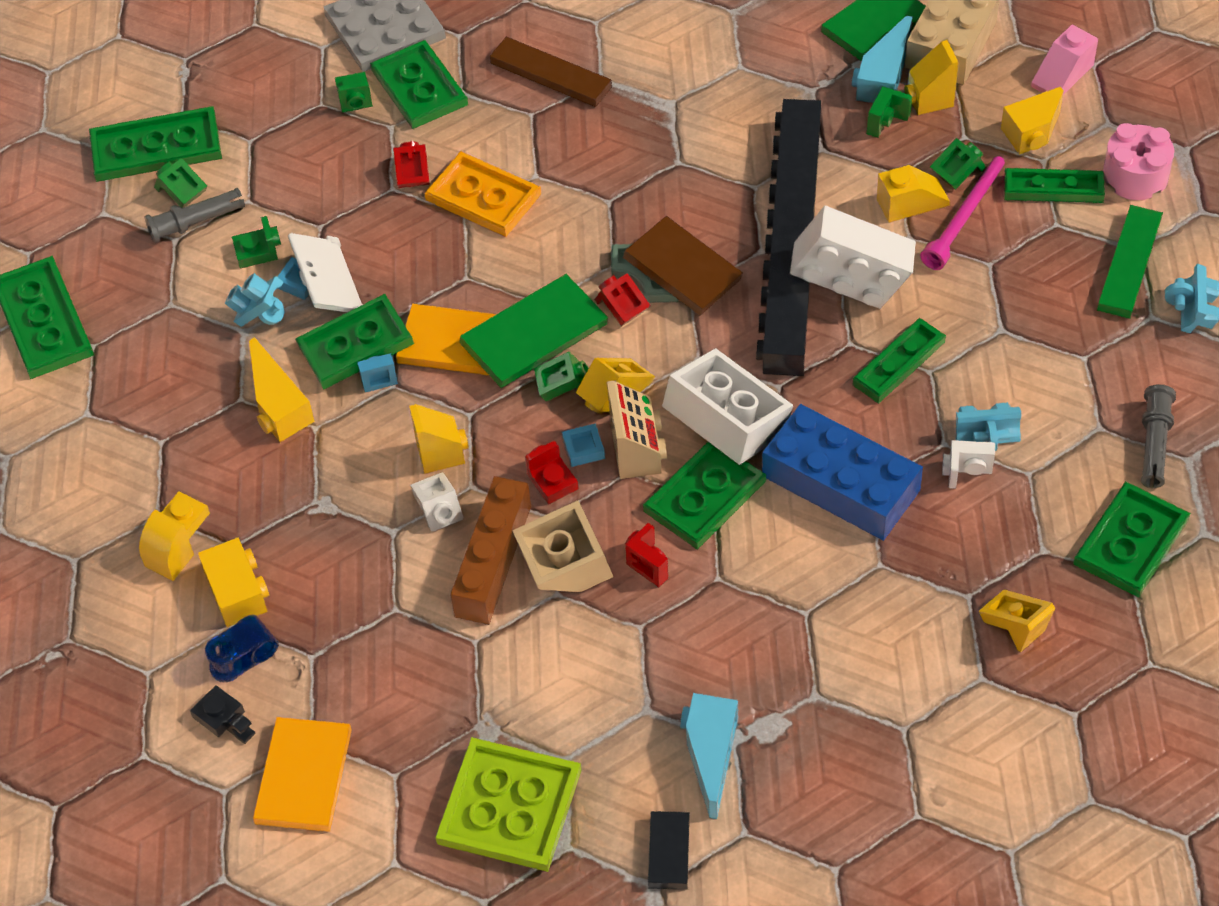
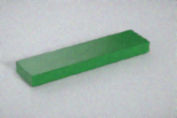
[1097,205,1163,319]

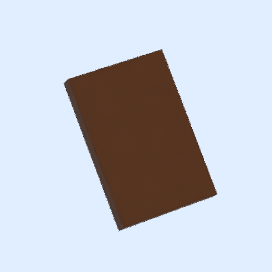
[623,216,743,316]

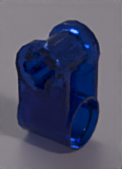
[205,615,279,682]

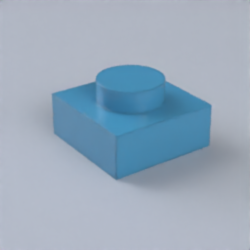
[277,257,309,300]
[357,353,398,393]
[562,423,605,467]

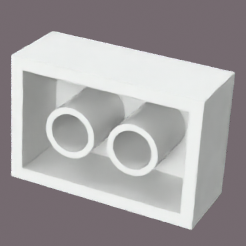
[790,205,916,309]
[662,348,793,465]

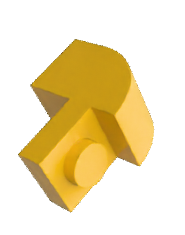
[139,491,210,581]

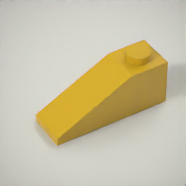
[249,337,315,442]

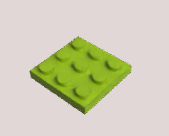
[436,737,582,872]

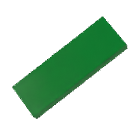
[1004,168,1105,203]
[852,317,946,404]

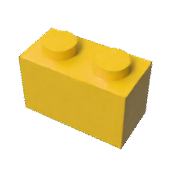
[198,537,270,627]

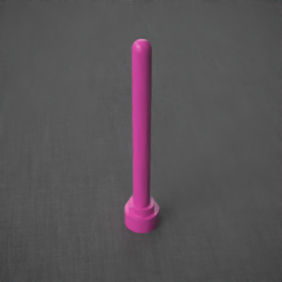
[920,156,1005,270]

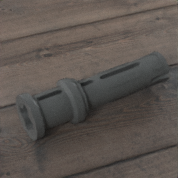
[144,188,245,243]
[1141,384,1176,488]

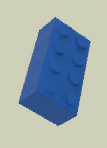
[762,404,923,541]

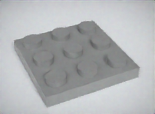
[323,0,446,72]

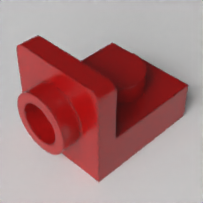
[393,141,430,188]
[594,273,651,327]
[525,441,579,505]
[625,523,668,588]

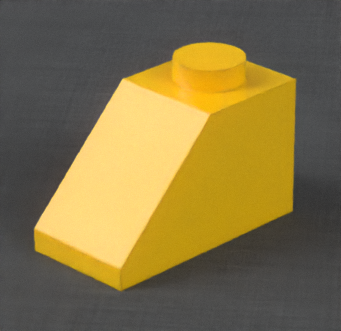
[904,40,958,115]
[1001,86,1064,155]
[877,165,950,223]
[576,358,655,414]
[409,404,469,474]

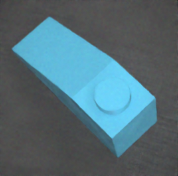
[852,16,912,103]
[680,693,738,819]

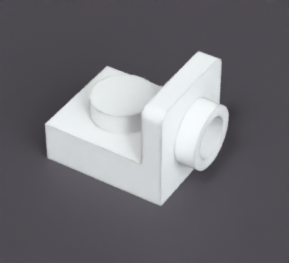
[942,440,995,489]
[410,472,463,531]

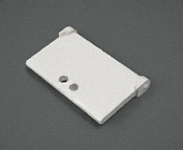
[288,233,363,312]

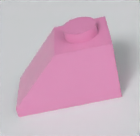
[1031,24,1098,95]

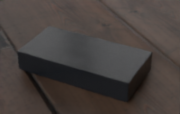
[648,811,690,890]

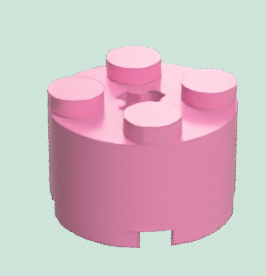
[1103,123,1174,200]

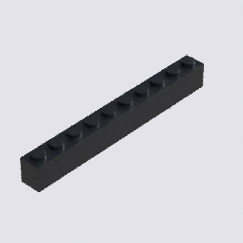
[756,99,821,376]

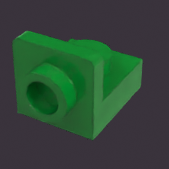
[335,72,373,113]
[866,86,912,138]
[930,138,986,190]
[154,158,207,208]
[232,216,281,269]
[534,352,589,402]

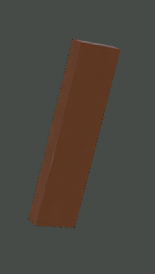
[490,36,612,107]

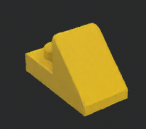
[979,590,1055,652]

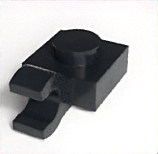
[190,685,256,744]

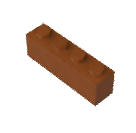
[450,476,531,625]

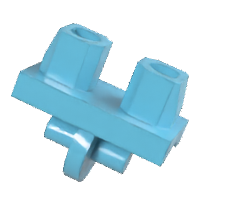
[1165,264,1219,333]
[225,273,285,327]
[956,402,1021,451]

